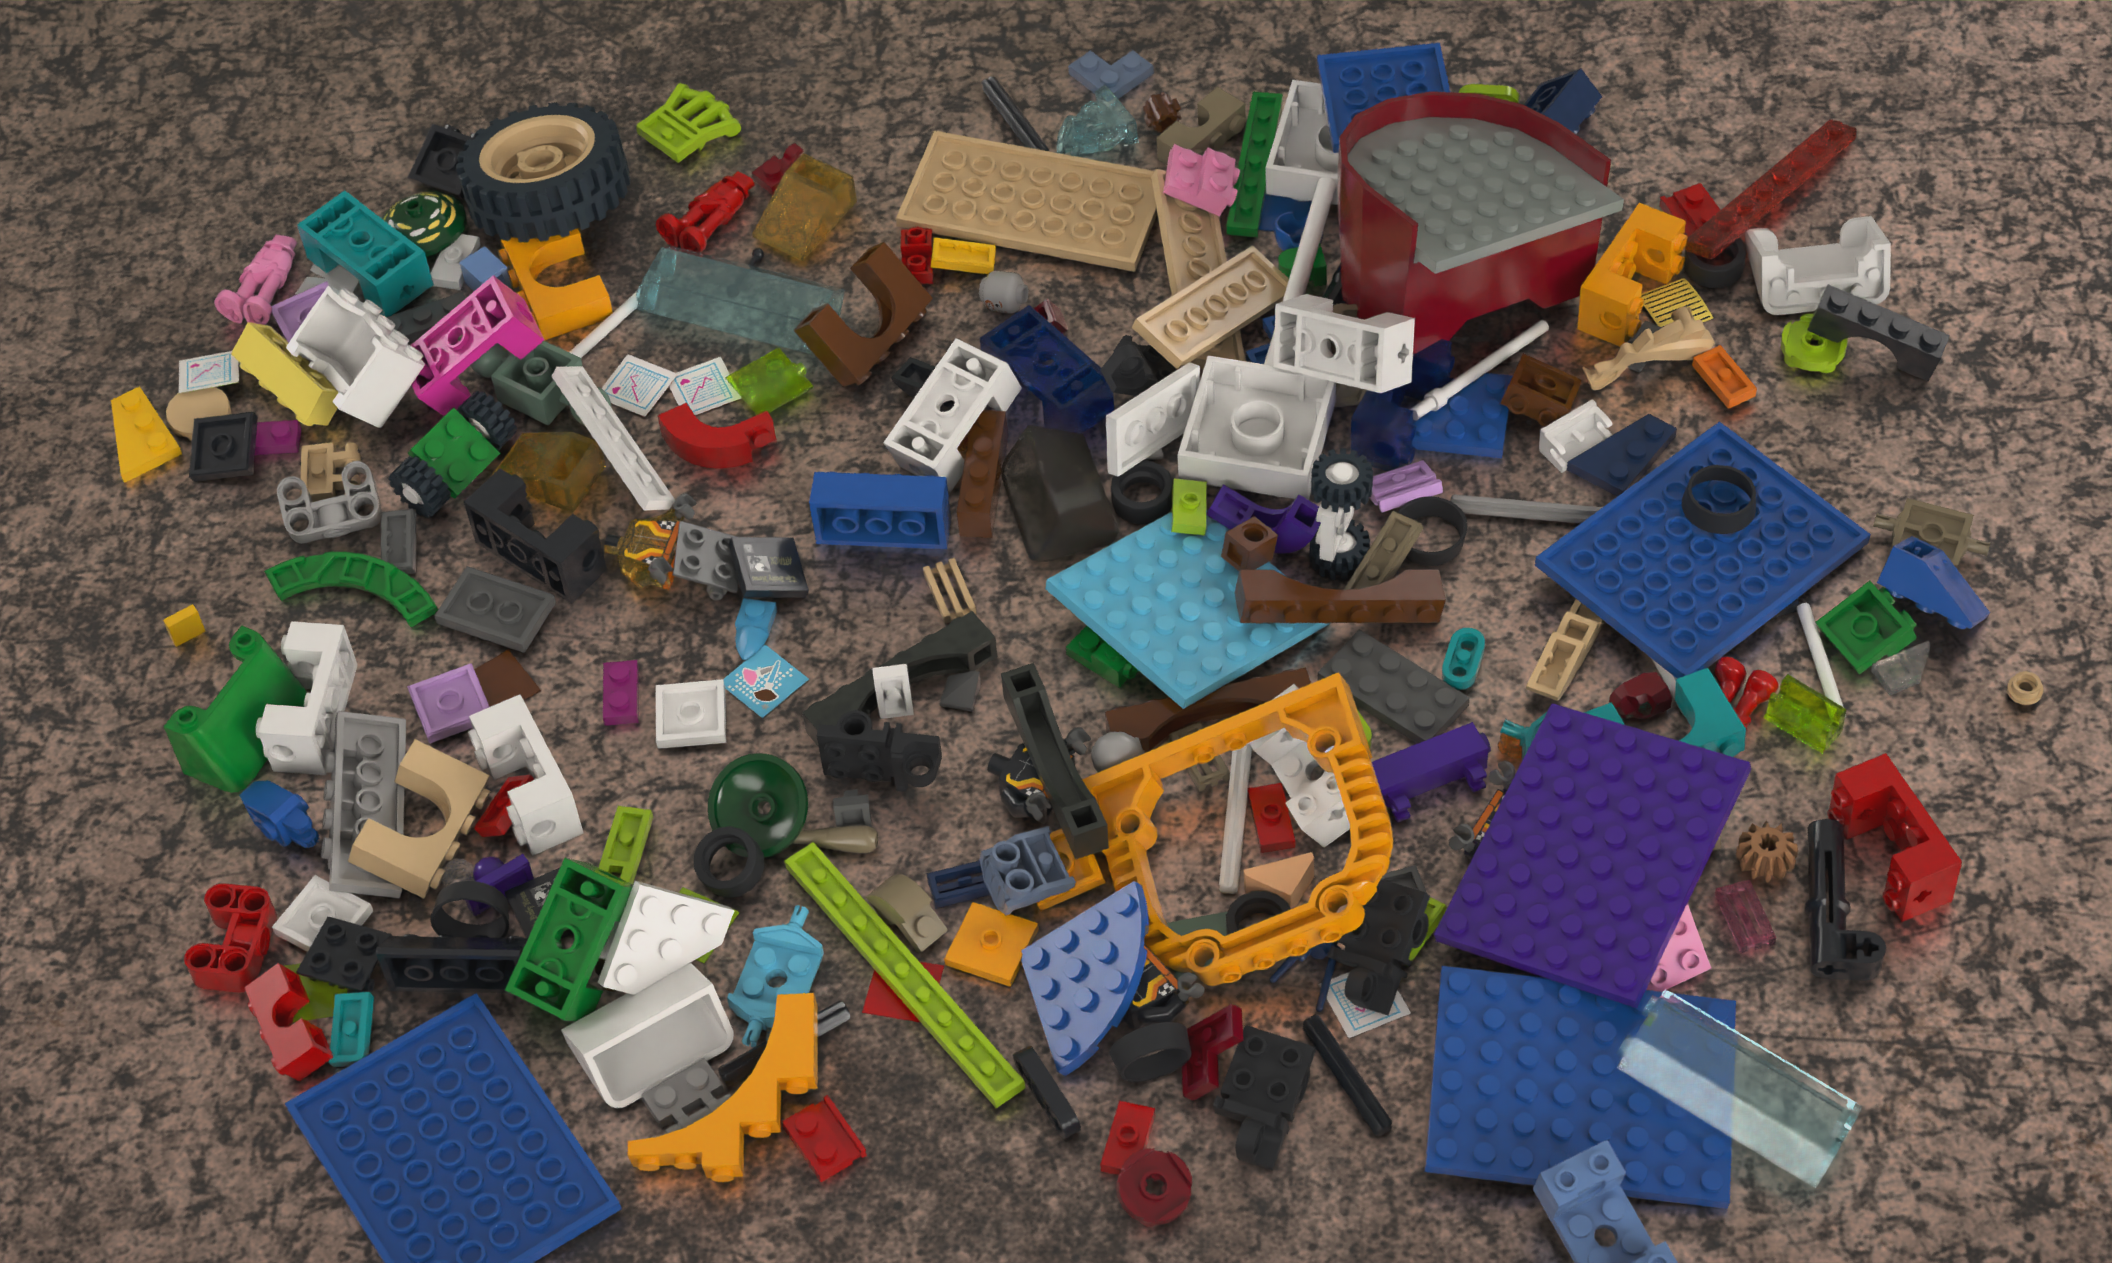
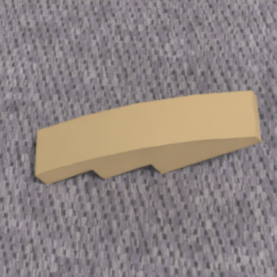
[1526,599,1605,701]

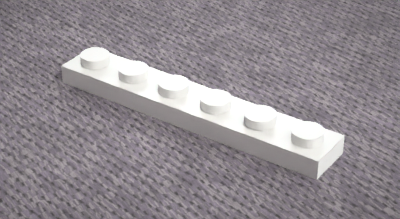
[551,366,675,511]

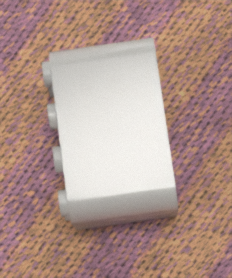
[286,285,425,428]

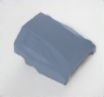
[979,826,1076,915]

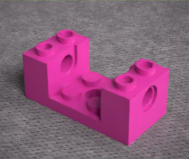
[410,276,545,416]

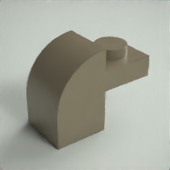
[866,874,948,952]

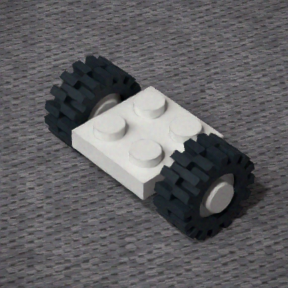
[1309,448,1373,580]

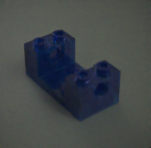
[980,305,1115,445]
[1351,339,1455,472]

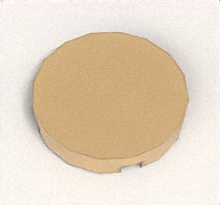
[166,387,232,440]

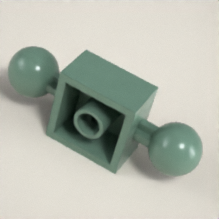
[470,341,611,426]

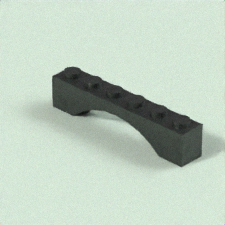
[802,611,998,747]
[1001,663,1109,859]

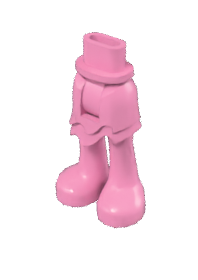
[214,235,297,325]

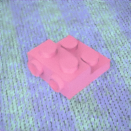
[1163,144,1240,216]

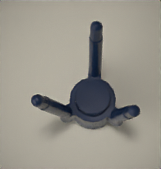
[1269,940,1341,1012]

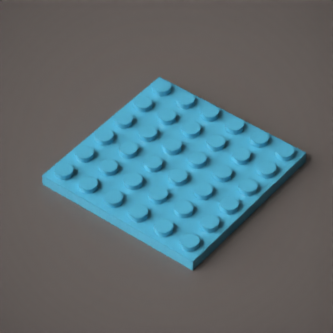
[1045,510,1330,709]

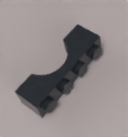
[1807,284,1950,381]

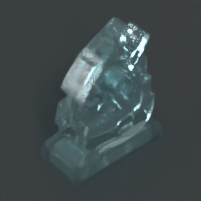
[1057,85,1138,157]

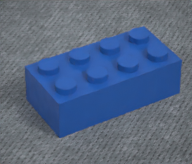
[809,471,951,549]

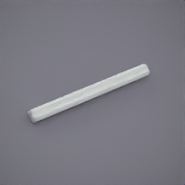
[1219,743,1252,894]

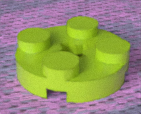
[1781,314,1848,373]

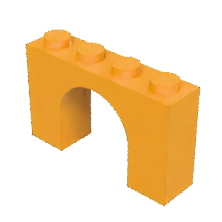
[498,228,613,341]

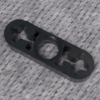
[1013,1045,1081,1139]

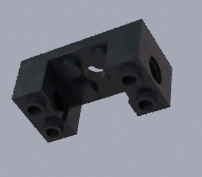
[464,468,607,604]

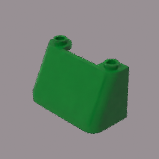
[164,625,307,793]

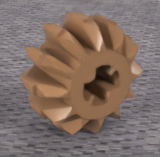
[1736,820,1798,884]

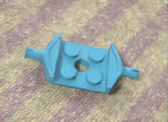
[727,905,824,1047]

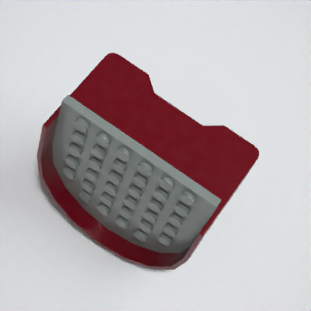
[1338,91,1624,354]

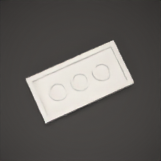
[1106,362,1200,477]

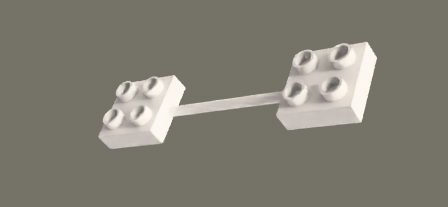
[1178,80,1339,500]

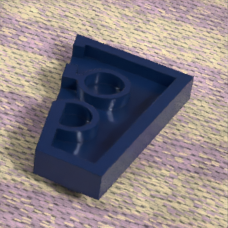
[1567,414,1677,497]

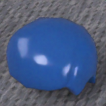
[1274,211,1323,251]

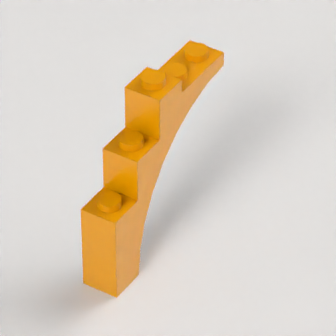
[627,993,818,1182]

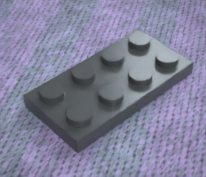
[1318,629,1470,744]

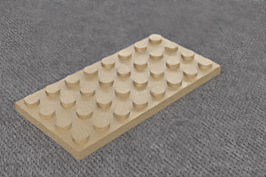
[896,131,1157,272]

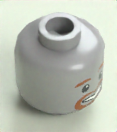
[979,271,1029,313]

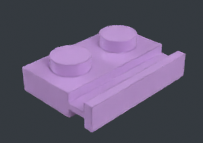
[1369,460,1443,513]

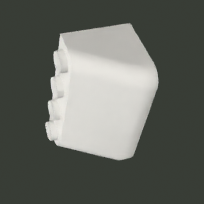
[561,962,734,1108]

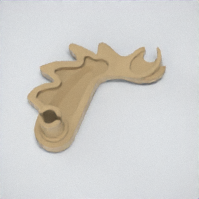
[1582,306,1715,390]

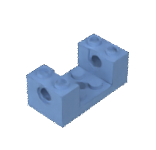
[1533,1140,1678,1263]

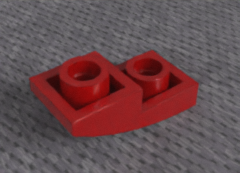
[900,227,933,284]

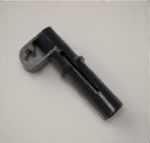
[1804,819,1886,981]

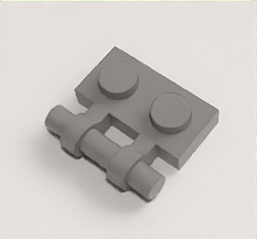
[641,1058,731,1134]

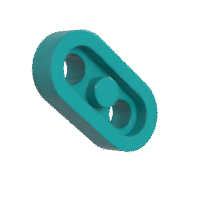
[1442,628,1485,690]

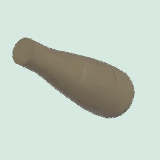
[793,825,878,854]

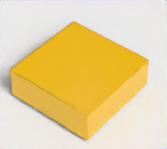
[163,604,206,647]

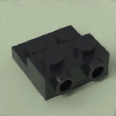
[407,124,475,200]

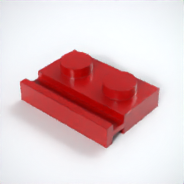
[1659,183,1731,243]
[782,1095,867,1182]

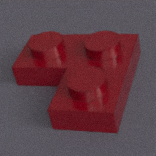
[1182,1004,1244,1101]

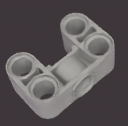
[277,461,382,544]

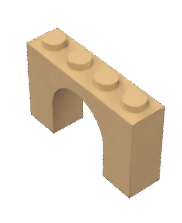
[348,739,491,899]

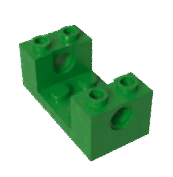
[505,858,633,1022]

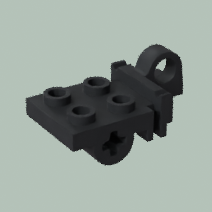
[1100,335,1177,397]
[816,710,942,792]
[1328,879,1430,1016]
[1213,1025,1316,1170]

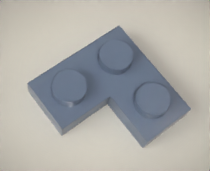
[1068,50,1154,105]

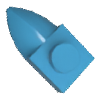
[735,598,777,660]

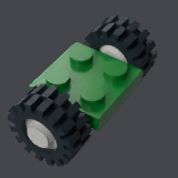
[389,391,517,518]

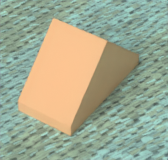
[1244,852,1314,909]

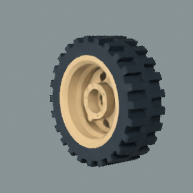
[456,102,631,242]

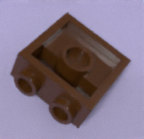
[1500,353,1582,427]

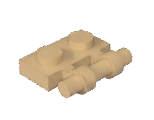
[300,442,361,502]

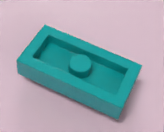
[329,992,374,1067]

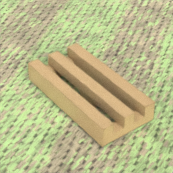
[923,558,977,624]

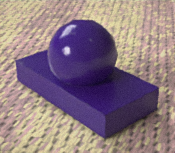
[465,854,534,916]

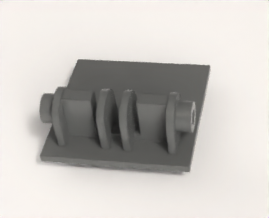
[672,521,738,600]

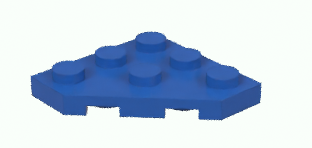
[1404,373,1513,458]

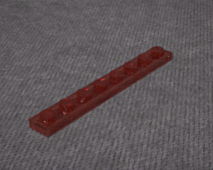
[1685,119,1857,260]

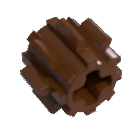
[1143,92,1181,133]

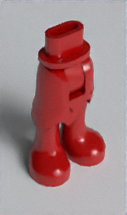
[656,171,755,257]
[1714,657,1779,731]

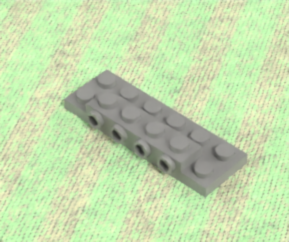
[321,711,406,898]

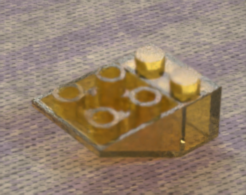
[752,153,857,261]
[491,432,606,513]

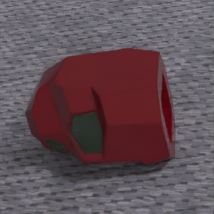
[1609,672,1672,719]

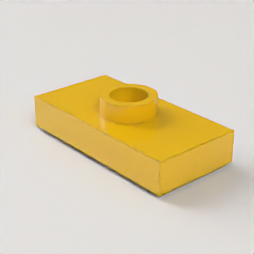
[931,237,996,275]

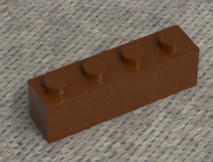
[957,410,1008,538]

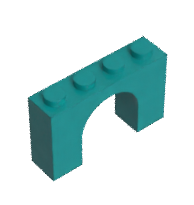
[1583,668,1746,757]

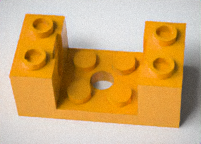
[1577,203,1688,347]

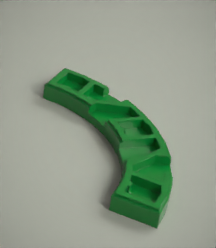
[264,551,438,627]

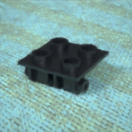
[296,916,392,993]

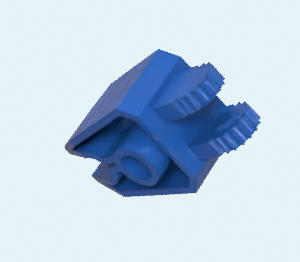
[239,780,320,848]

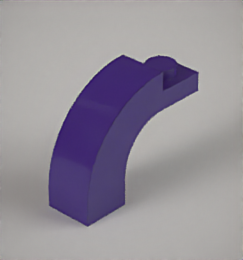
[1206,484,1321,553]

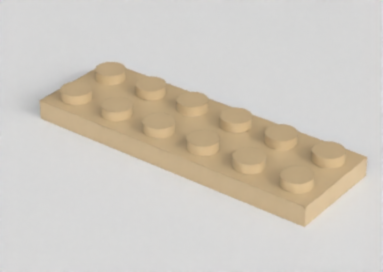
[1132,245,1289,370]

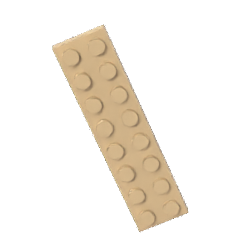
[1151,169,1245,369]

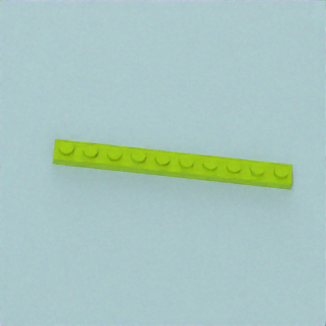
[784,842,1025,1108]

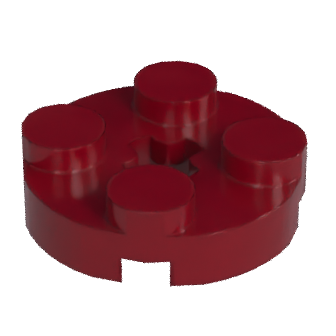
[1116,1148,1192,1227]

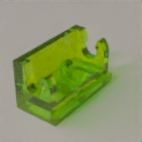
[1764,674,1847,754]

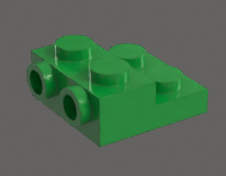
[1815,580,1917,675]
[1066,626,1139,688]

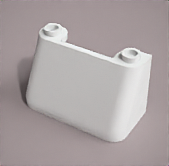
[1745,216,1891,315]

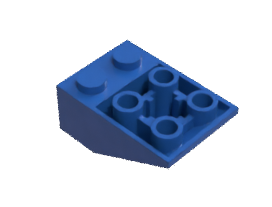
[1877,536,1990,629]

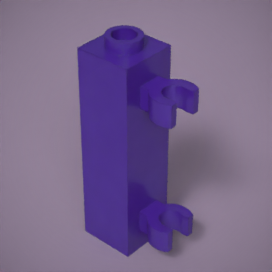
[1372,722,1491,822]

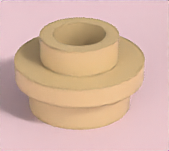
[2007,671,2043,705]

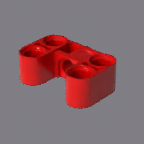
[184,883,277,993]

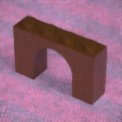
[794,242,933,387]

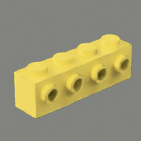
[231,322,339,426]

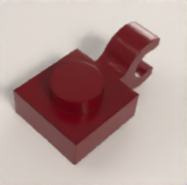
[752,143,806,196]

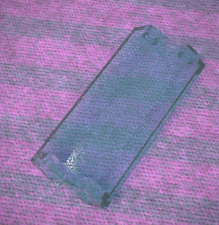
[636,246,845,354]
[1617,989,1863,1188]

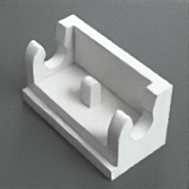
[1539,399,1613,473]

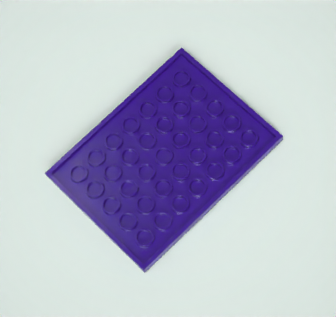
[1434,703,1751,1008]

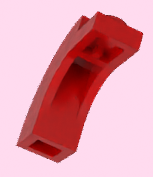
[657,402,776,469]

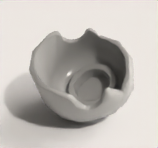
[1091,732,1145,772]

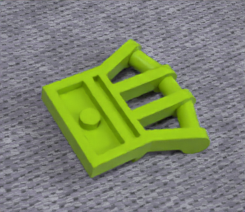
[636,83,741,163]

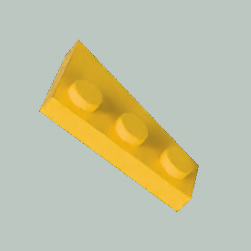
[111,386,182,483]

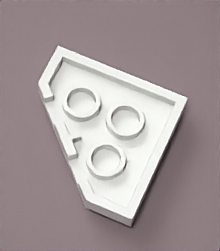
[598,881,734,995]

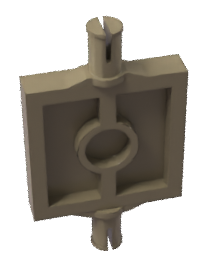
[1873,498,1991,570]

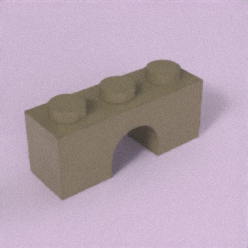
[1156,86,1246,165]

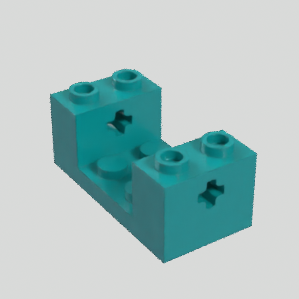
[297,190,434,317]

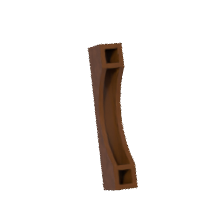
[1234,570,1446,624]
[1105,667,1311,753]

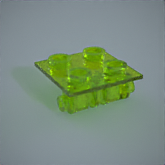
[725,347,814,415]

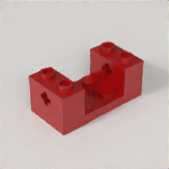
[1827,753,1962,922]

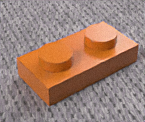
[1692,345,1757,409]

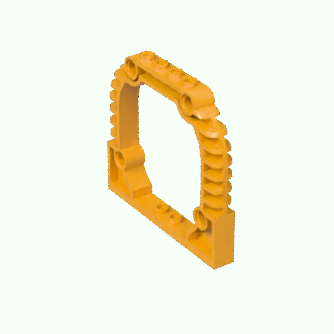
[1082,672,1393,986]

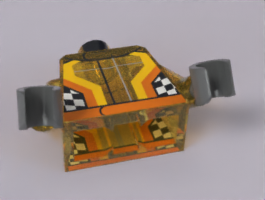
[604,493,697,590]

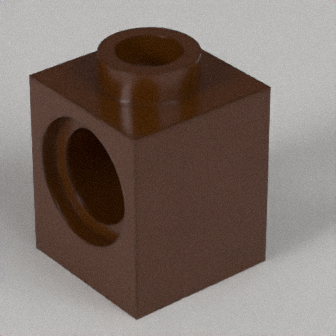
[1221,516,1278,571]

